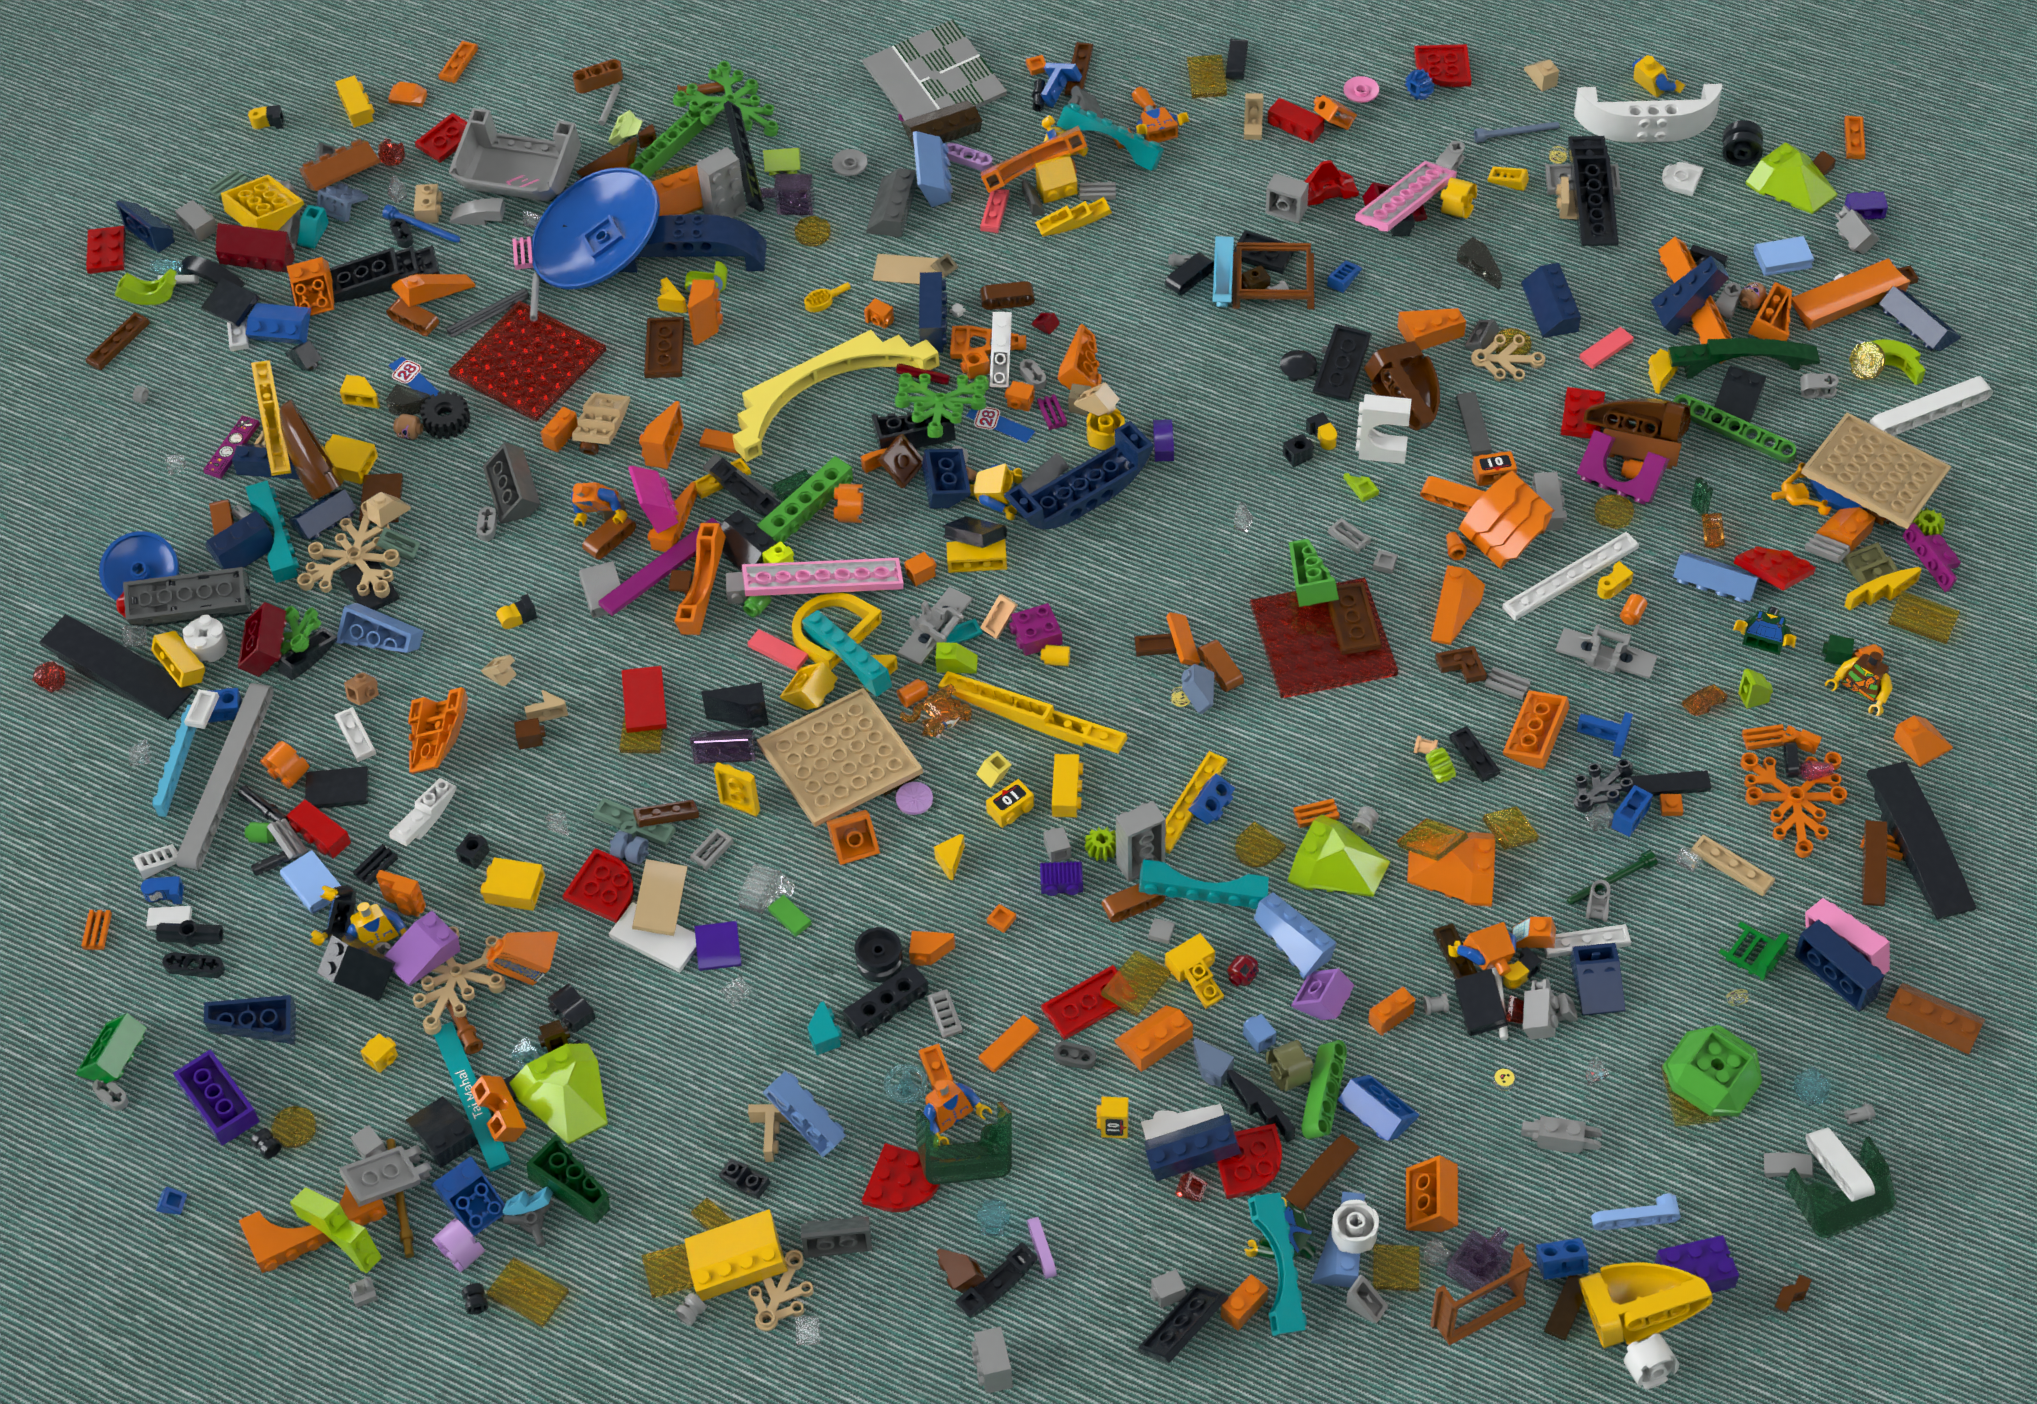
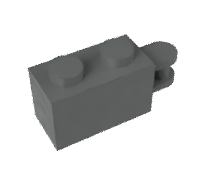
[1069,86,1104,132]

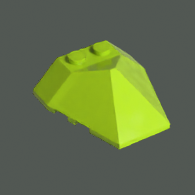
[1745,142,1837,214]
[1287,815,1390,897]
[510,1043,608,1145]

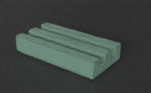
[208,169,249,200]
[377,527,420,561]

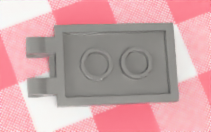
[339,1145,432,1207]

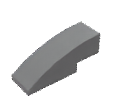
[450,198,506,225]

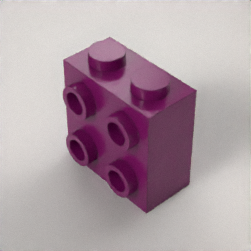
[1009,603,1063,656]

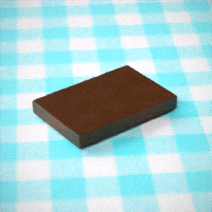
[359,473,403,524]

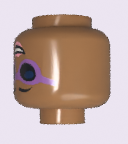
[1739,282,1767,310]
[393,414,423,440]

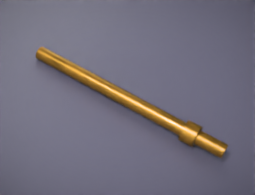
[386,1139,414,1258]

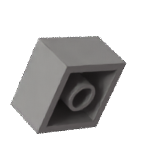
[1265,173,1309,223]
[971,1327,1013,1394]

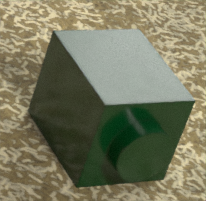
[1822,634,1854,665]

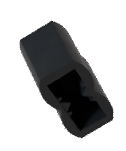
[548,983,596,1033]

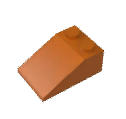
[639,401,684,469]

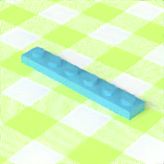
[152,705,196,817]

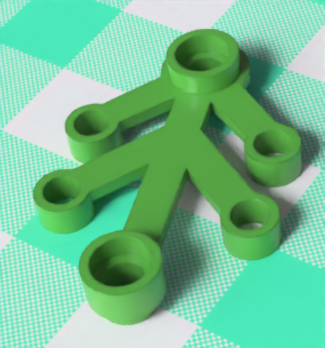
[280,606,321,655]

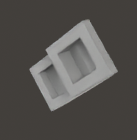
[1764,1153,1813,1179]

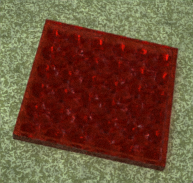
[448,301,606,422]
[1250,577,1398,699]

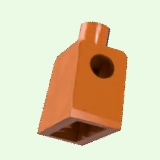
[1314,95,1357,130]

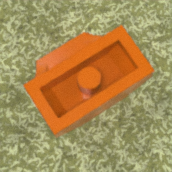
[388,82,427,107]

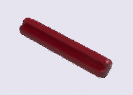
[896,363,950,385]

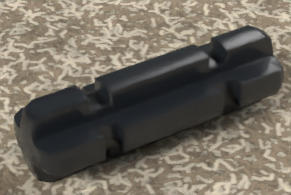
[251,851,292,876]

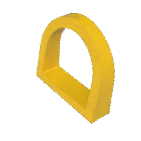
[792,593,882,670]

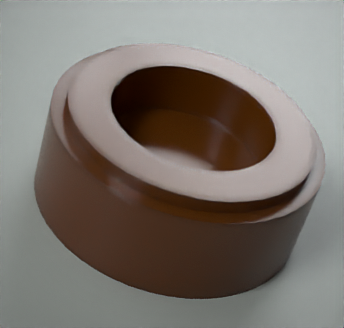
[579,442,599,455]

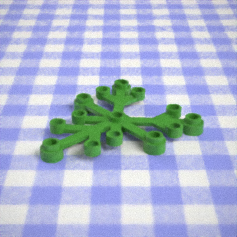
[673,61,779,137]
[895,373,989,438]

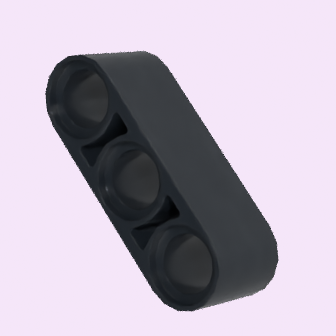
[1226,39,1248,80]
[1165,252,1214,296]

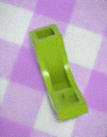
[115,268,177,305]
[1857,339,1926,385]

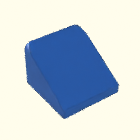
[156,1186,187,1215]

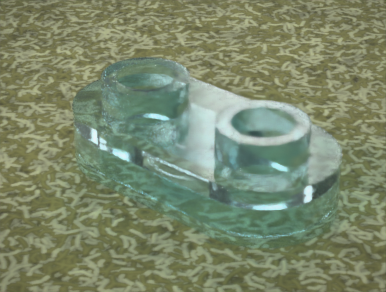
[150,259,183,275]

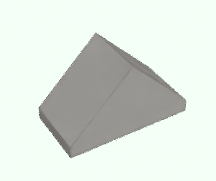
[1346,1275,1388,1323]

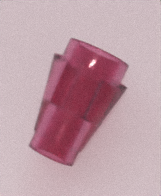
[1800,760,1834,781]

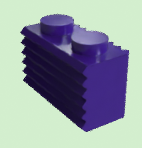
[1845,191,1888,220]
[1040,861,1083,896]

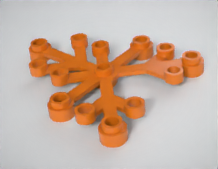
[1740,752,1847,858]

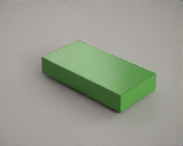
[768,895,812,937]

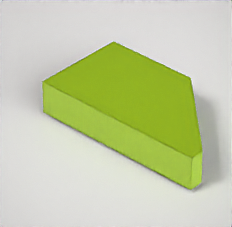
[1343,473,1379,502]

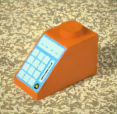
[1512,917,1556,948]

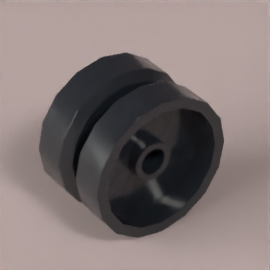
[1722,120,1763,167]
[854,927,903,983]

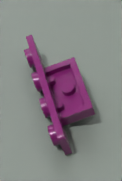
[1902,523,1961,592]

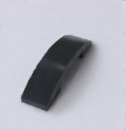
[176,256,245,287]
[710,457,781,517]
[954,1242,1038,1319]

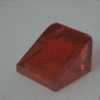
[1506,995,1524,1024]
[1175,1172,1208,1203]

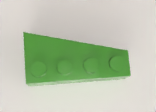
[1289,539,1339,607]

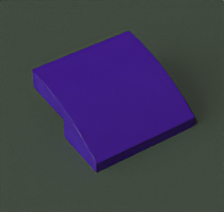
[694,921,742,971]

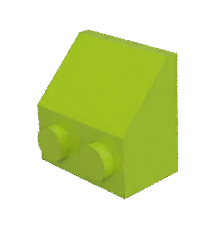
[763,148,801,175]

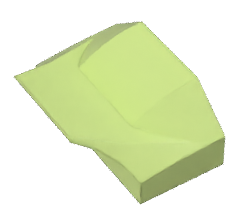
[608,110,643,146]

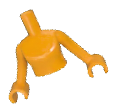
[1771,462,1831,515]

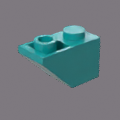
[297,205,329,249]
[807,1001,843,1055]

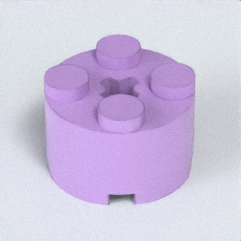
[432,1218,485,1273]

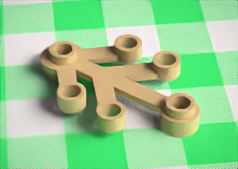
[1471,334,1545,382]
[748,1250,813,1331]

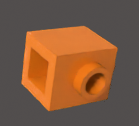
[1005,381,1035,412]

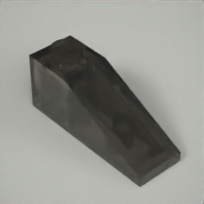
[1457,237,1502,290]

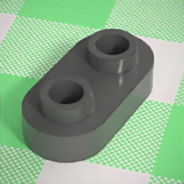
[1053,1041,1096,1069]

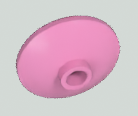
[1344,76,1379,103]

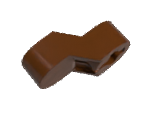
[1774,1274,1812,1313]

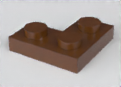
[1435,646,1487,684]

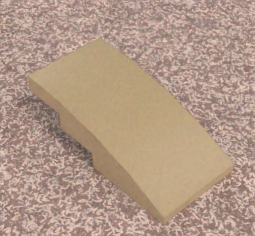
[572,392,630,445]
[632,859,687,936]

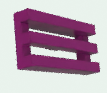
[1037,394,1067,430]

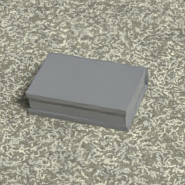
[579,561,627,618]

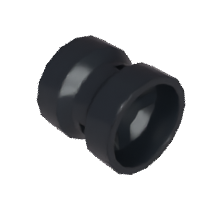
[251,1128,282,1159]
[461,1283,489,1315]

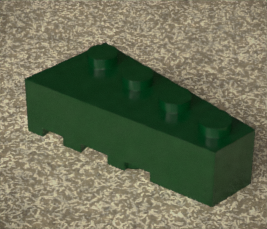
[526,1134,610,1225]

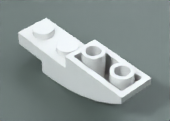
[990,312,1012,388]
[389,778,457,846]

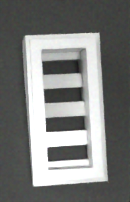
[132,844,178,879]

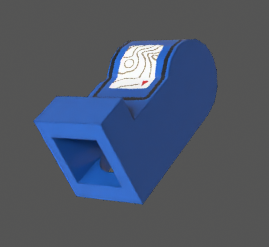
[141,876,184,904]

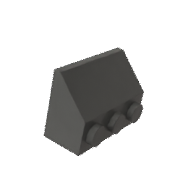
[801,1215,872,1258]

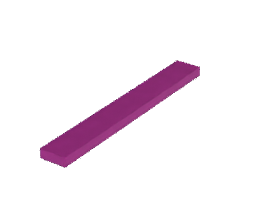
[598,517,721,616]

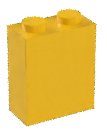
[323,434,378,484]
[480,857,545,911]

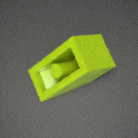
[935,642,978,674]
[1738,668,1773,709]

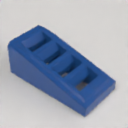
[1327,261,1362,293]

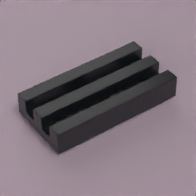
[353,844,398,886]

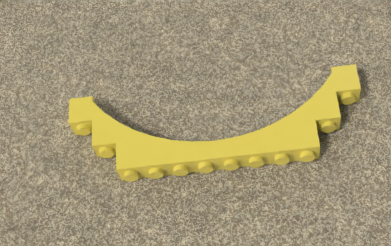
[732,330,940,462]

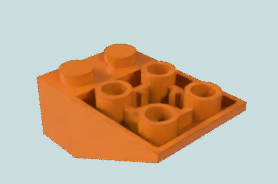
[287,257,335,316]

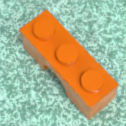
[470,1075,527,1142]

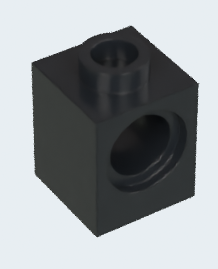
[1283,434,1314,467]
[455,832,490,870]

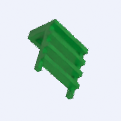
[1718,921,1789,981]

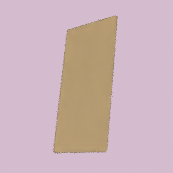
[872,254,943,284]

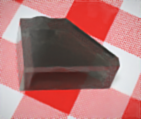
[386,384,431,416]

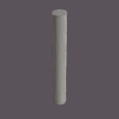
[598,84,621,126]

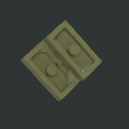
[1843,542,1898,585]

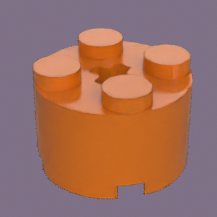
[834,484,864,523]
[260,741,310,789]

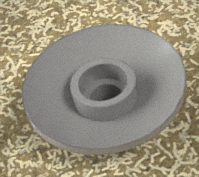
[832,149,868,176]

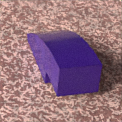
[1153,419,1174,462]

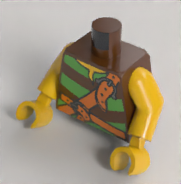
[1825,651,1892,716]

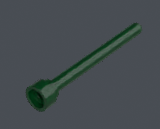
[1567,850,1658,905]

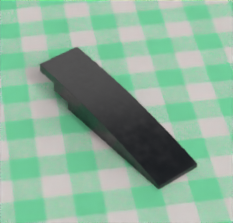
[1568,136,1619,246]
[289,245,440,306]
[39,614,193,720]
[1866,761,1976,919]

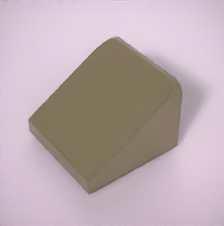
[931,253,959,278]

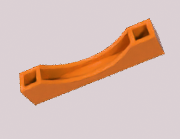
[674,523,726,635]

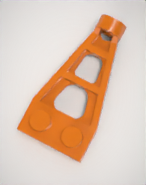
[950,326,1026,359]

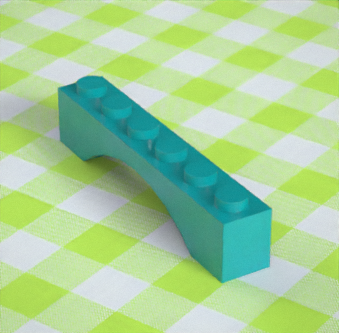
[1057,103,1164,171]
[245,480,300,583]
[802,610,892,697]
[1139,859,1269,909]
[1248,1192,1307,1337]

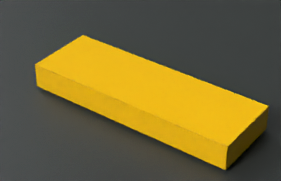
[693,458,751,499]

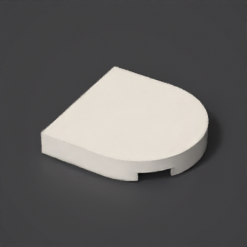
[1662,162,1704,196]

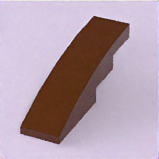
[1862,820,1887,907]
[1284,1134,1360,1211]

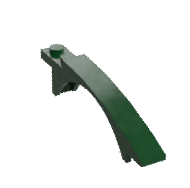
[1668,338,1820,379]

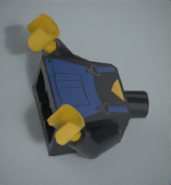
[309,885,356,946]

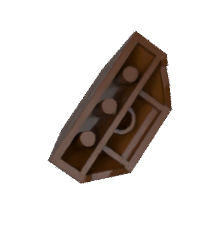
[576,136,637,177]

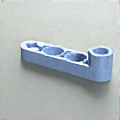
[1591,1193,1681,1230]

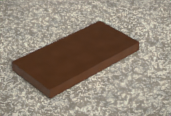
[644,317,685,378]
[1327,582,1381,655]

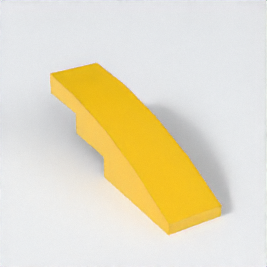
[1035,197,1112,237]
[1844,567,1922,611]

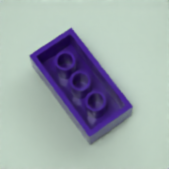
[173,1049,260,1146]

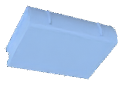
[1754,236,1814,276]
[280,850,341,914]

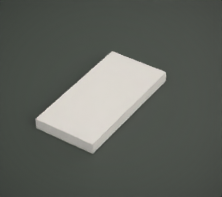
[609,902,697,973]

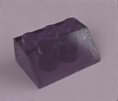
[690,729,756,764]

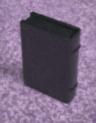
[943,516,1007,548]
[1454,969,1508,1036]

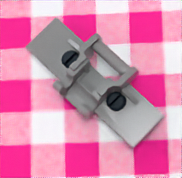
[897,587,973,666]
[1556,625,1658,679]

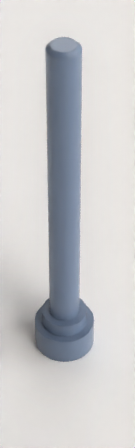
[1474,122,1559,143]

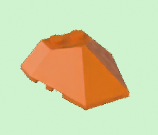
[408,687,468,774]
[1407,832,1495,907]

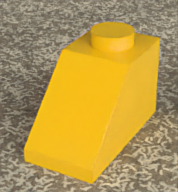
[1648,348,1678,394]
[339,375,380,409]

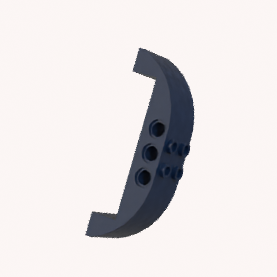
[619,214,767,273]
[1004,421,1154,529]

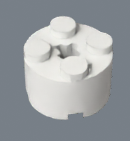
[183,615,228,662]
[1331,1200,1379,1254]
[1624,1334,1679,1389]

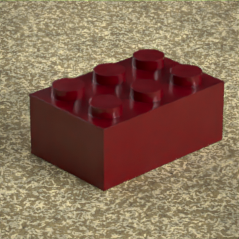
[238,602,287,677]

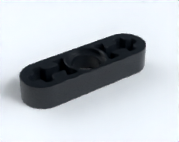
[162,952,225,978]

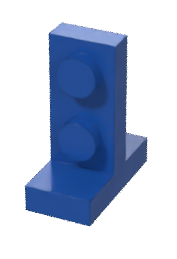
[1041,63,1082,107]
[1577,712,1633,758]

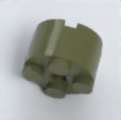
[1266,1040,1314,1091]

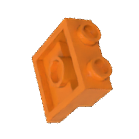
[376,870,426,917]

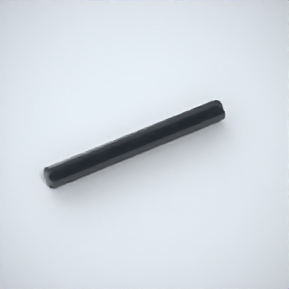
[446,288,529,337]

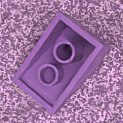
[384,911,460,986]

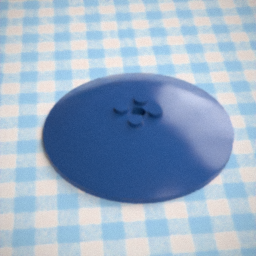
[531,168,660,289]

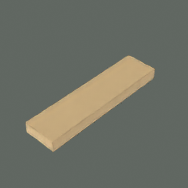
[1691,835,1775,896]

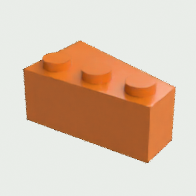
[1748,282,1792,341]
[1397,308,1466,350]

